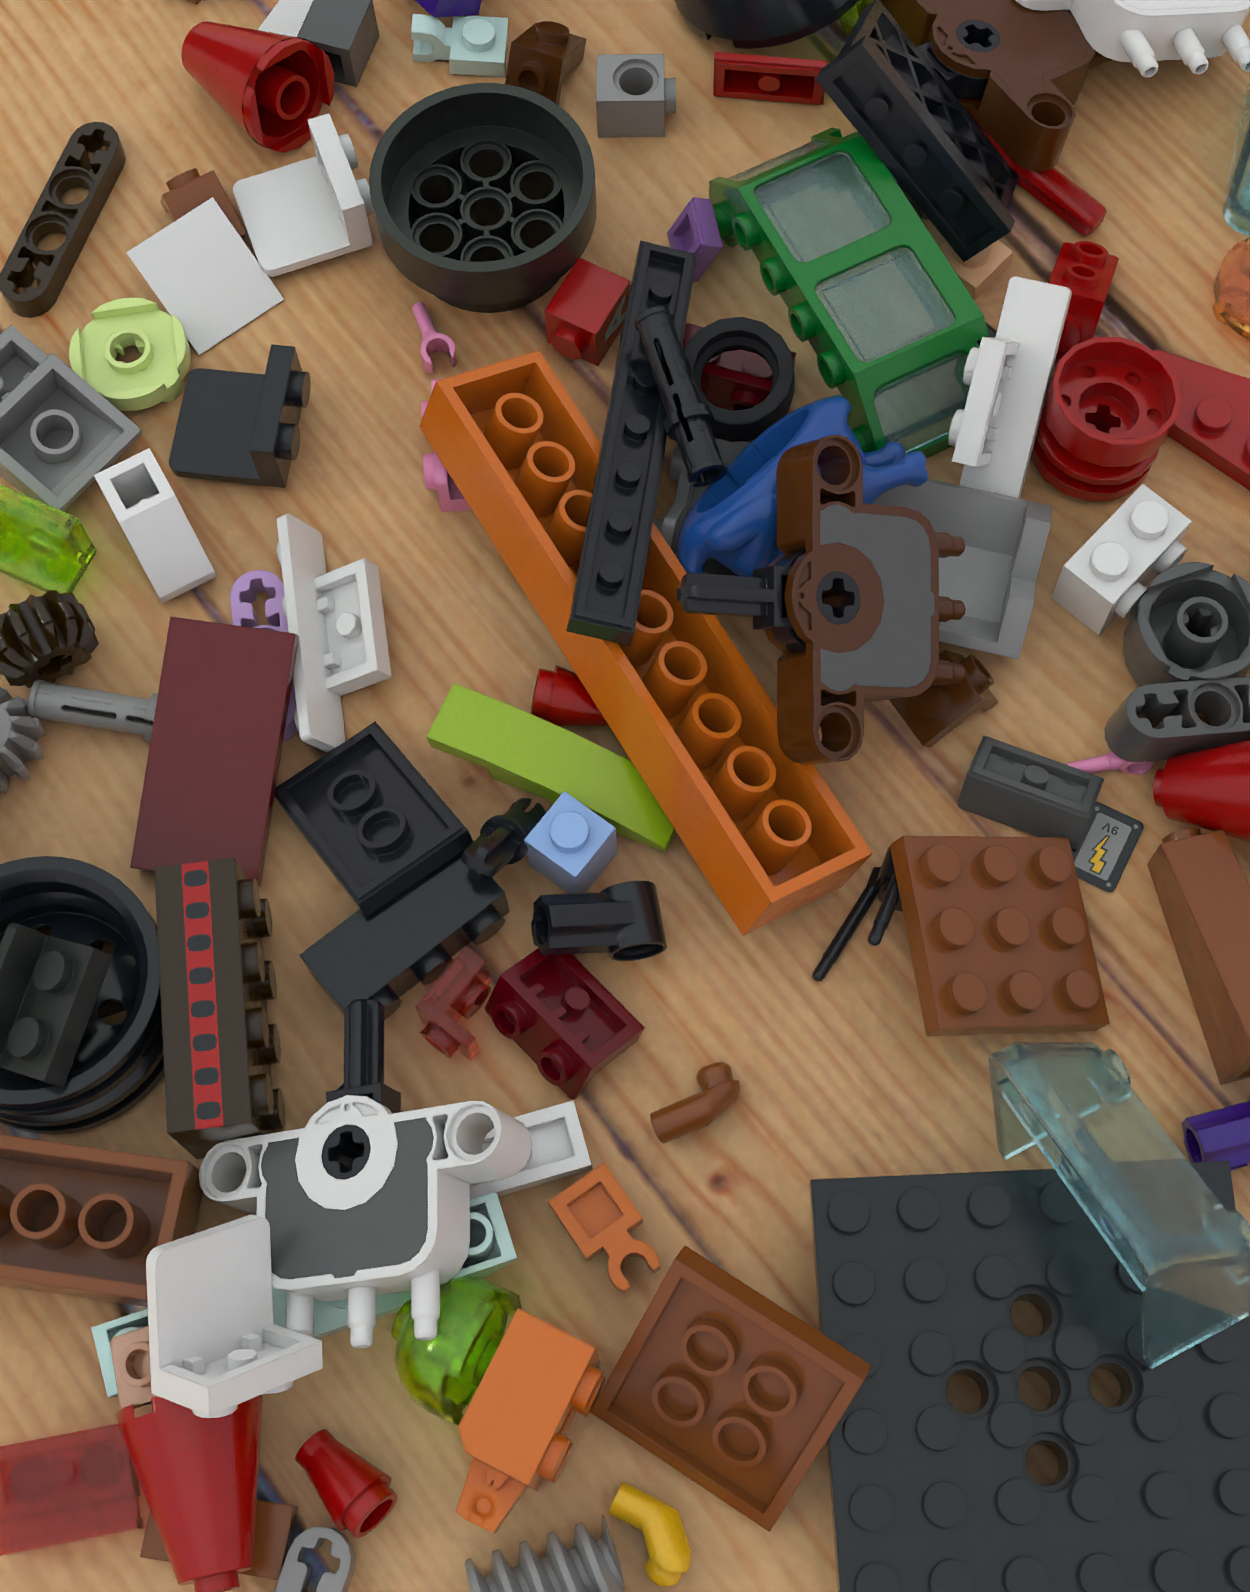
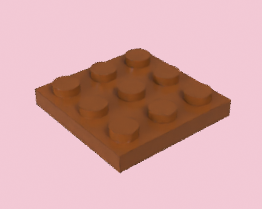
[890,836,1110,1037]
[590,1246,872,1532]

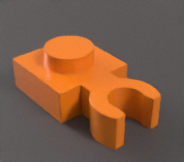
[548,1162,660,1294]

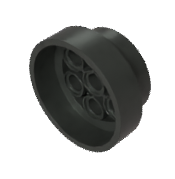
[369,83,597,313]

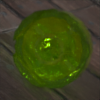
[391,1275,522,1425]

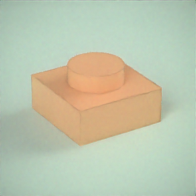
[939,240,1014,300]

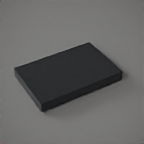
[275,721,474,918]

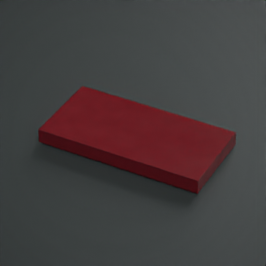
[130,616,299,886]

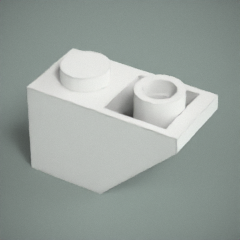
[94,448,217,604]

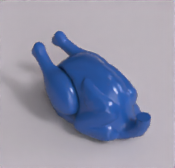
[676,395,928,577]

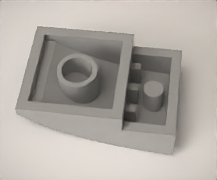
[0,325,142,516]

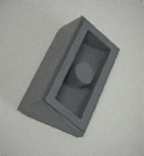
[958,736,1104,849]

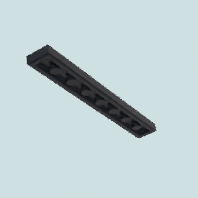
[566,240,697,646]

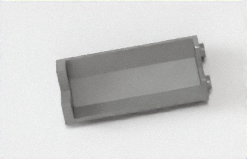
[654,438,1052,660]

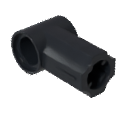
[531,880,667,961]

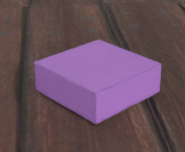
[667,197,723,282]

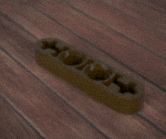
[0,122,126,318]

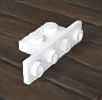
[948,276,1072,498]
[276,513,392,753]

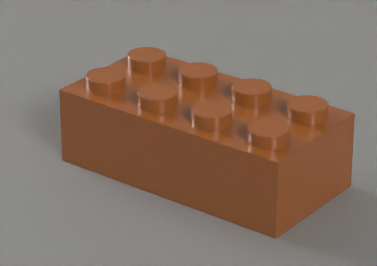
[0,1134,203,1307]

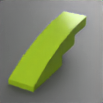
[426,683,676,852]

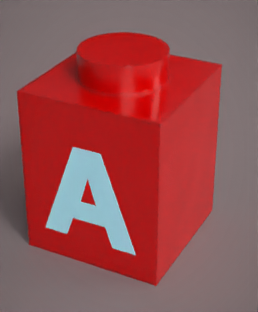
[544,257,631,366]

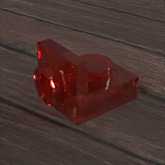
[415,946,492,1061]

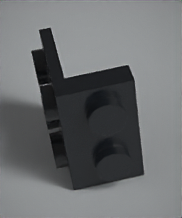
[169,344,311,488]

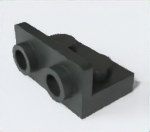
[0,923,113,1088]

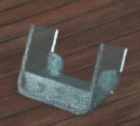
[988,1042,1250,1369]

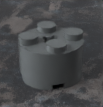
[1123,562,1250,687]

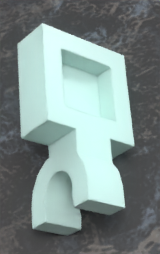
[411,14,508,78]

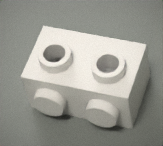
[1051,484,1192,636]

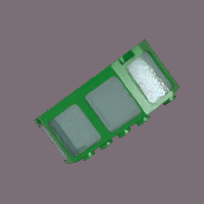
[709,128,989,458]

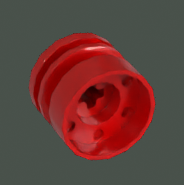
[1031,337,1182,501]

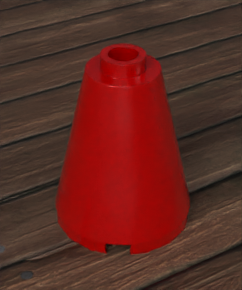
[181,21,334,153]
[1153,740,1250,842]
[117,1394,263,1592]

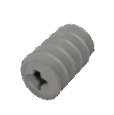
[465,1515,625,1592]

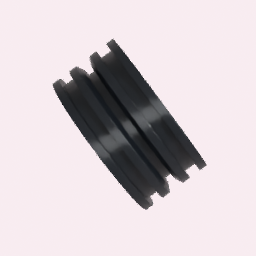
[0,856,164,1134]

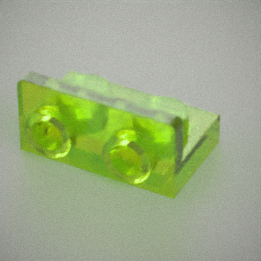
[0,484,97,594]

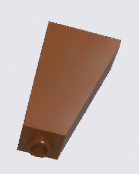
[1147,827,1250,1085]

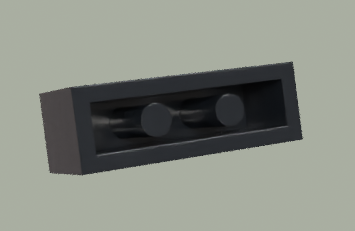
[300,850,510,1020]

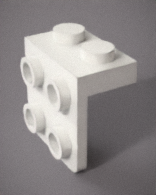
[233,113,374,277]
[146,1215,323,1418]

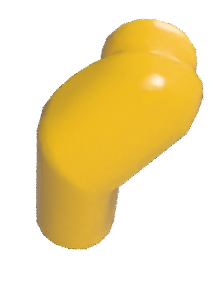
[608,1481,692,1587]

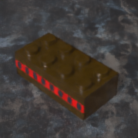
[154,858,285,1159]

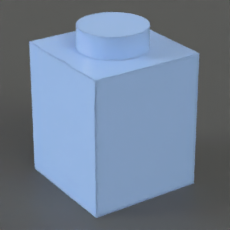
[524,791,618,894]

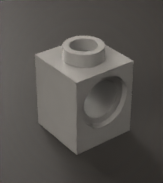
[596,54,676,138]

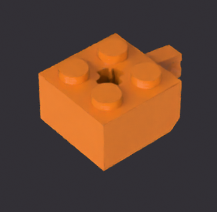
[455,1308,606,1533]

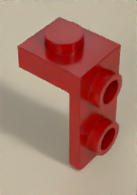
[1048,241,1119,359]

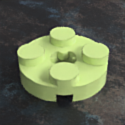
[69,297,191,411]

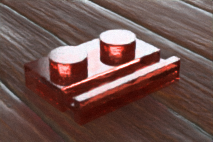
[0,1423,144,1557]

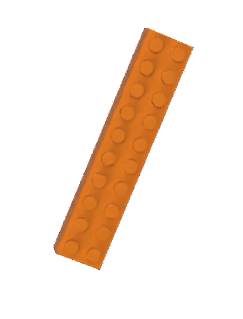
[419,350,873,936]

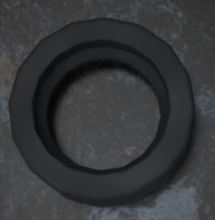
[684,317,795,442]

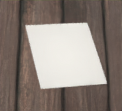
[126,197,284,355]

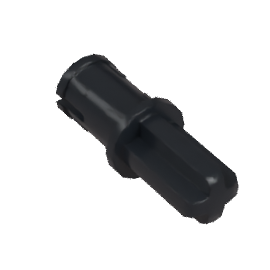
[461,798,546,881]

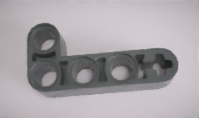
[1104,676,1250,762]

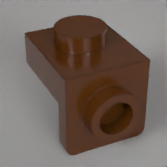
[505,21,587,105]
[889,650,998,747]

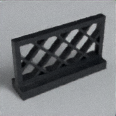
[816,0,1019,262]

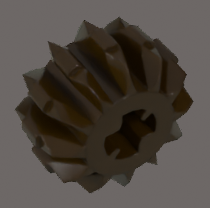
[0,590,99,688]

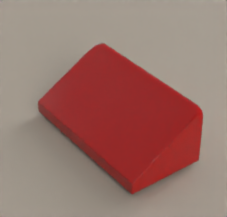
[713,52,828,105]

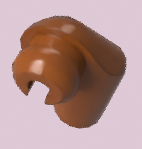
[650,1062,740,1144]

